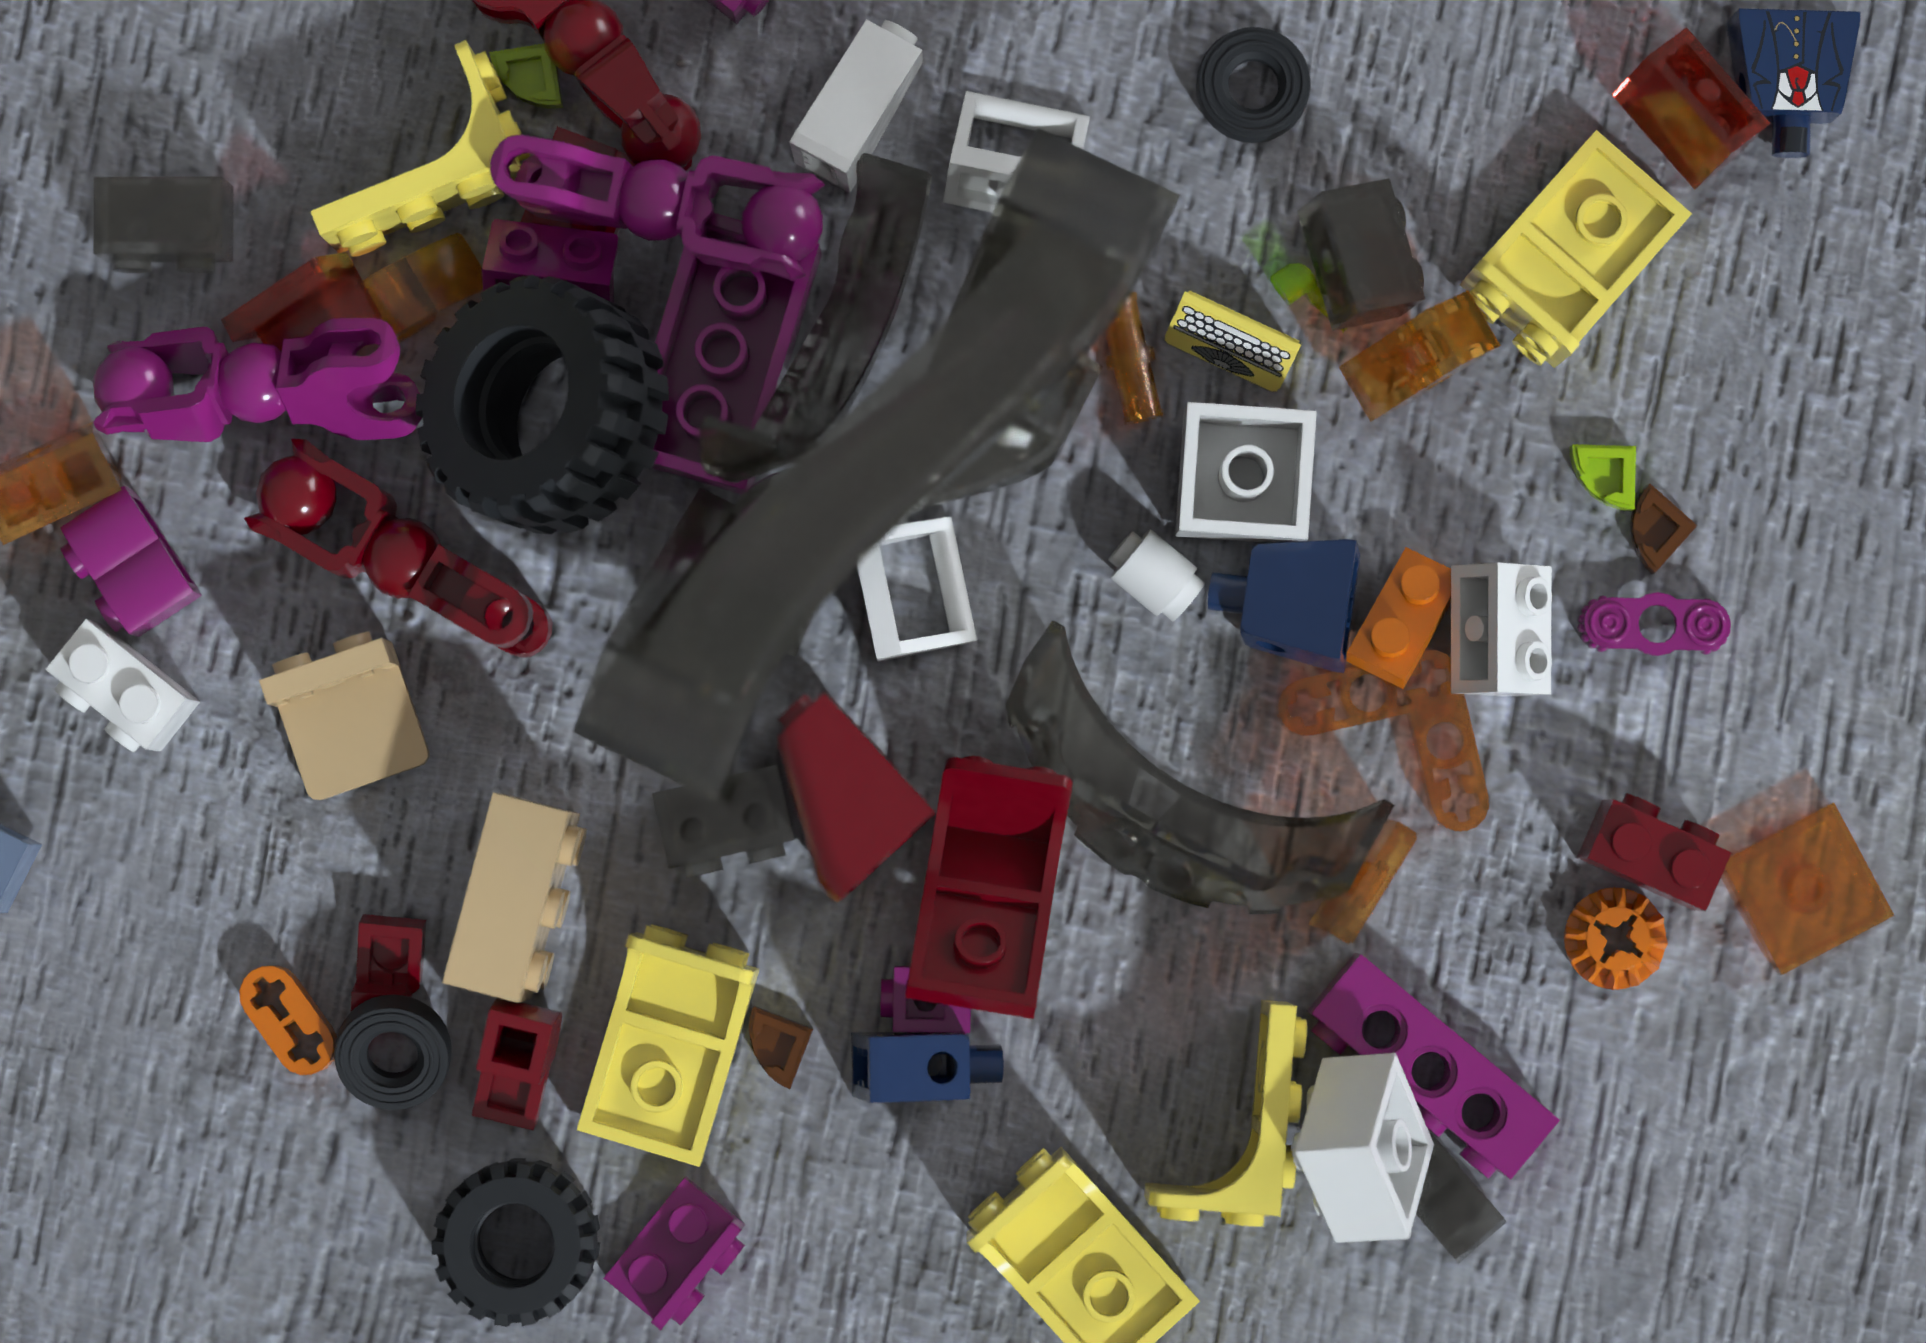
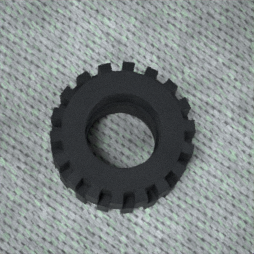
[431,1158,601,1327]

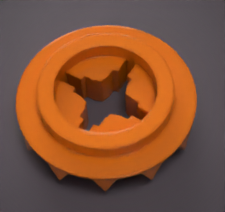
[1564,887,1668,990]

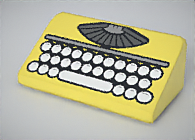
[1165,290,1301,392]

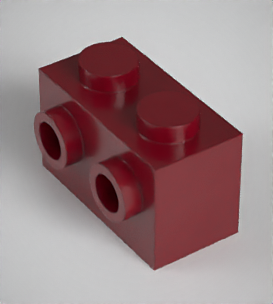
[1576,793,1732,911]

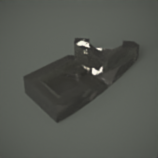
[1416,1130,1507,1264]

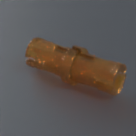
[1097,292,1165,425]

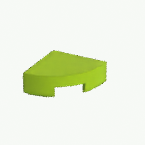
[489,43,564,109]
[1569,444,1636,511]

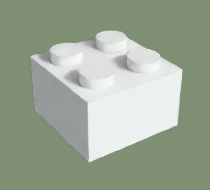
[1175,402,1317,543]
[1292,1053,1434,1243]

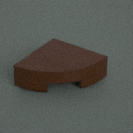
[1631,483,1698,574]
[749,1006,813,1089]

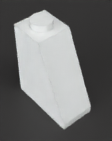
[790,19,923,193]

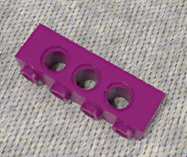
[1307,953,1560,1180]

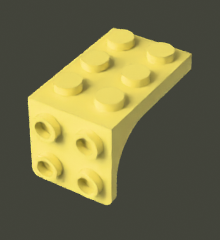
[310,40,530,257]
[1459,130,1692,368]
[576,924,760,1167]
[1144,1000,1307,1227]
[966,1147,1200,1343]

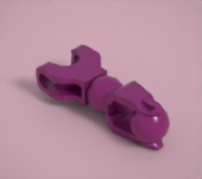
[490,135,825,281]
[92,318,422,442]

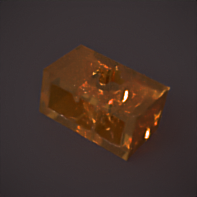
[1339,290,1501,422]
[0,421,122,545]

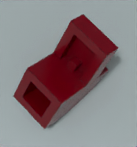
[471,997,562,1131]

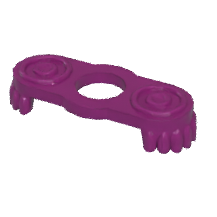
[1577,592,1731,656]

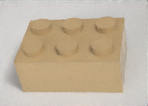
[442,793,587,1003]

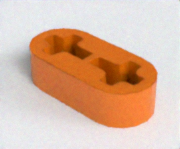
[239,965,337,1075]

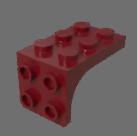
[905,756,1073,1019]

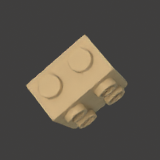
[259,631,430,800]

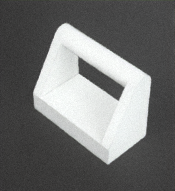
[943,91,1090,228]
[851,517,977,662]

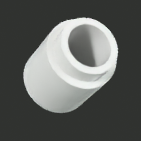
[1108,529,1205,622]

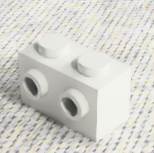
[1451,562,1552,696]
[45,619,200,752]

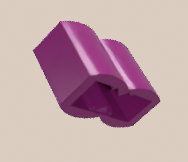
[60,485,202,638]

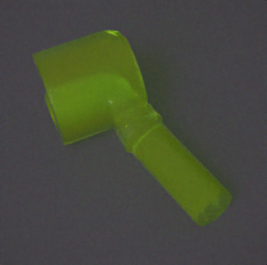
[1270,263,1353,332]

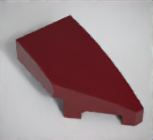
[350,914,426,1012]

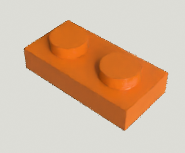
[1346,547,1451,689]

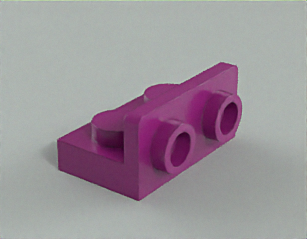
[482,219,618,303]
[603,1177,745,1331]

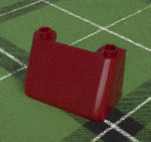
[776,693,936,903]

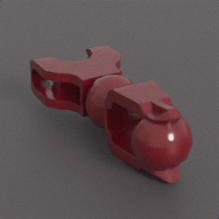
[472,0,701,171]
[244,439,553,658]

